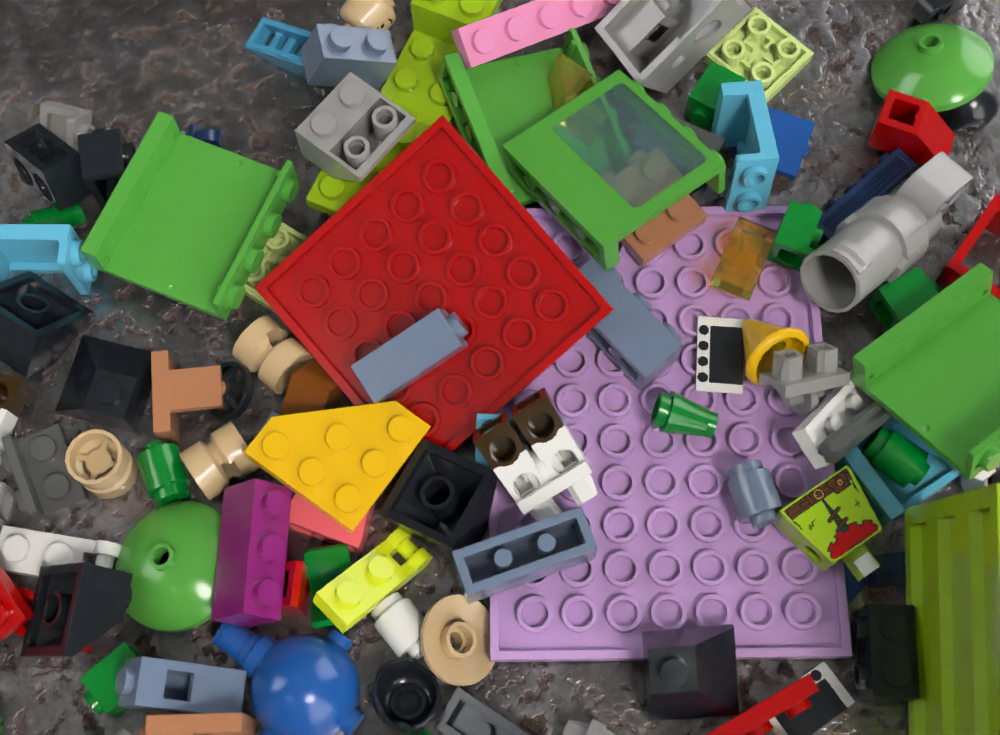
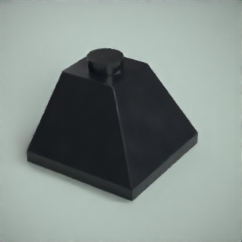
[0,271,93,378]
[55,335,152,433]
[379,438,498,559]
[20,562,133,658]
[642,624,739,722]

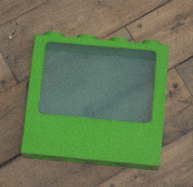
[502,69,726,272]

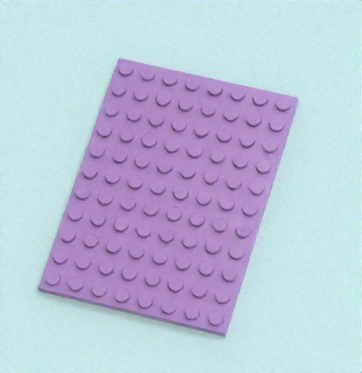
[489,206,852,662]

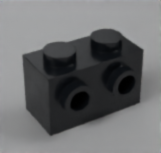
[78,128,136,210]
[851,603,920,704]

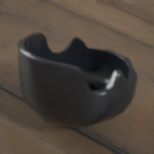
[937,80,1000,131]
[372,657,442,733]

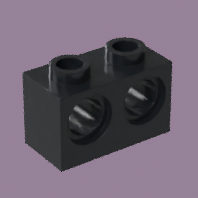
[4,123,92,212]

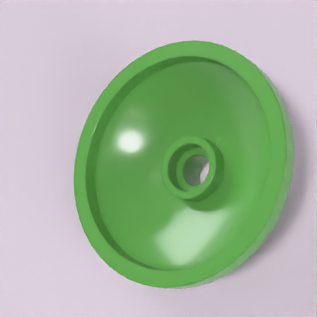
[871,23,994,112]
[115,501,222,633]

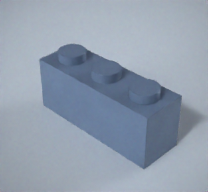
[579,257,683,391]
[452,506,598,604]

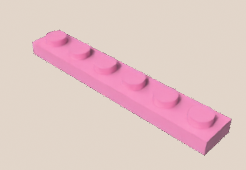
[451,0,620,69]

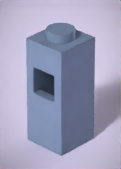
[351,308,469,403]
[115,656,247,714]

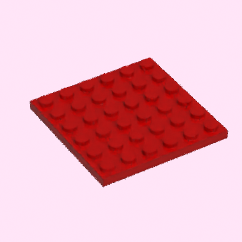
[254,115,614,466]

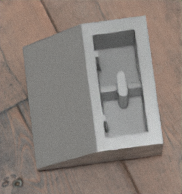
[295,72,416,182]

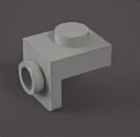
[40,100,95,154]

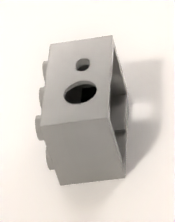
[595,0,751,93]

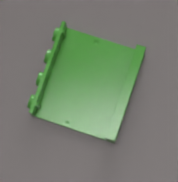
[438,28,633,205]
[80,111,300,321]
[852,262,1000,481]

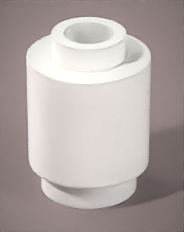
[371,592,424,659]

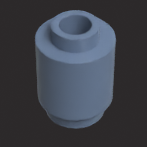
[727,459,783,529]

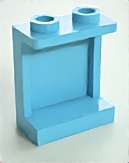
[711,80,779,212]
[0,224,98,295]
[834,417,961,528]

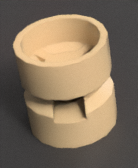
[232,315,313,394]
[179,421,260,500]
[65,429,138,499]

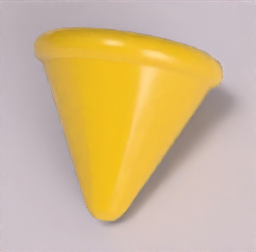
[741,318,810,386]

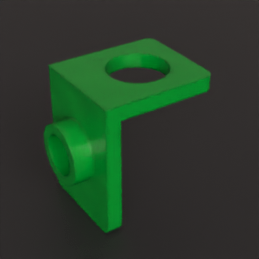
[304,544,352,628]

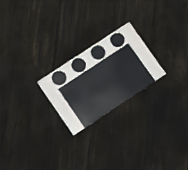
[696,316,744,394]
[769,661,855,735]

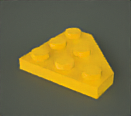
[244,401,431,534]

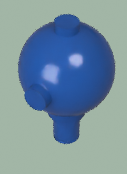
[212,623,365,735]

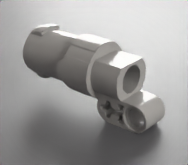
[800,151,974,313]

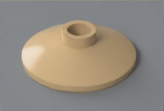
[420,594,495,686]

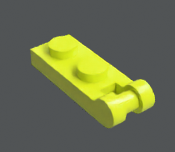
[312,528,433,633]

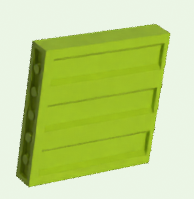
[904,483,1000,735]

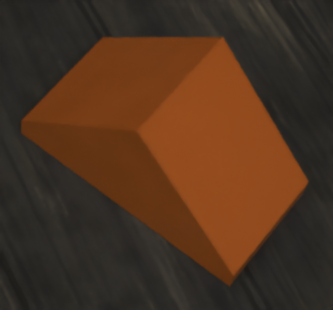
[279,357,344,416]

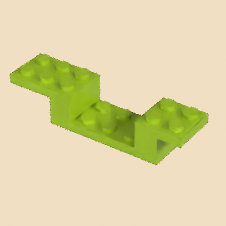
[306,0,503,216]

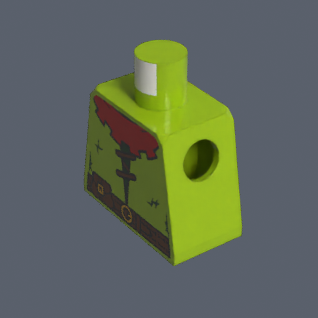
[773,465,882,581]

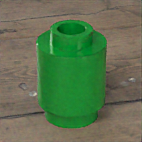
[861,426,931,488]
[136,440,191,507]

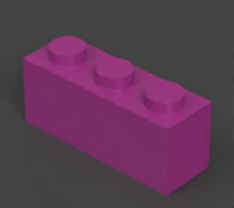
[211,478,292,627]

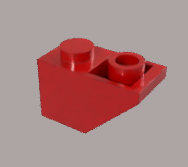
[866,89,955,165]

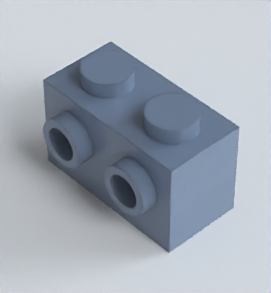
[300,23,397,89]

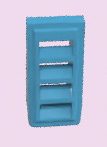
[244,17,311,79]

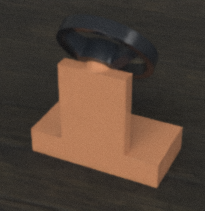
[151,350,254,444]

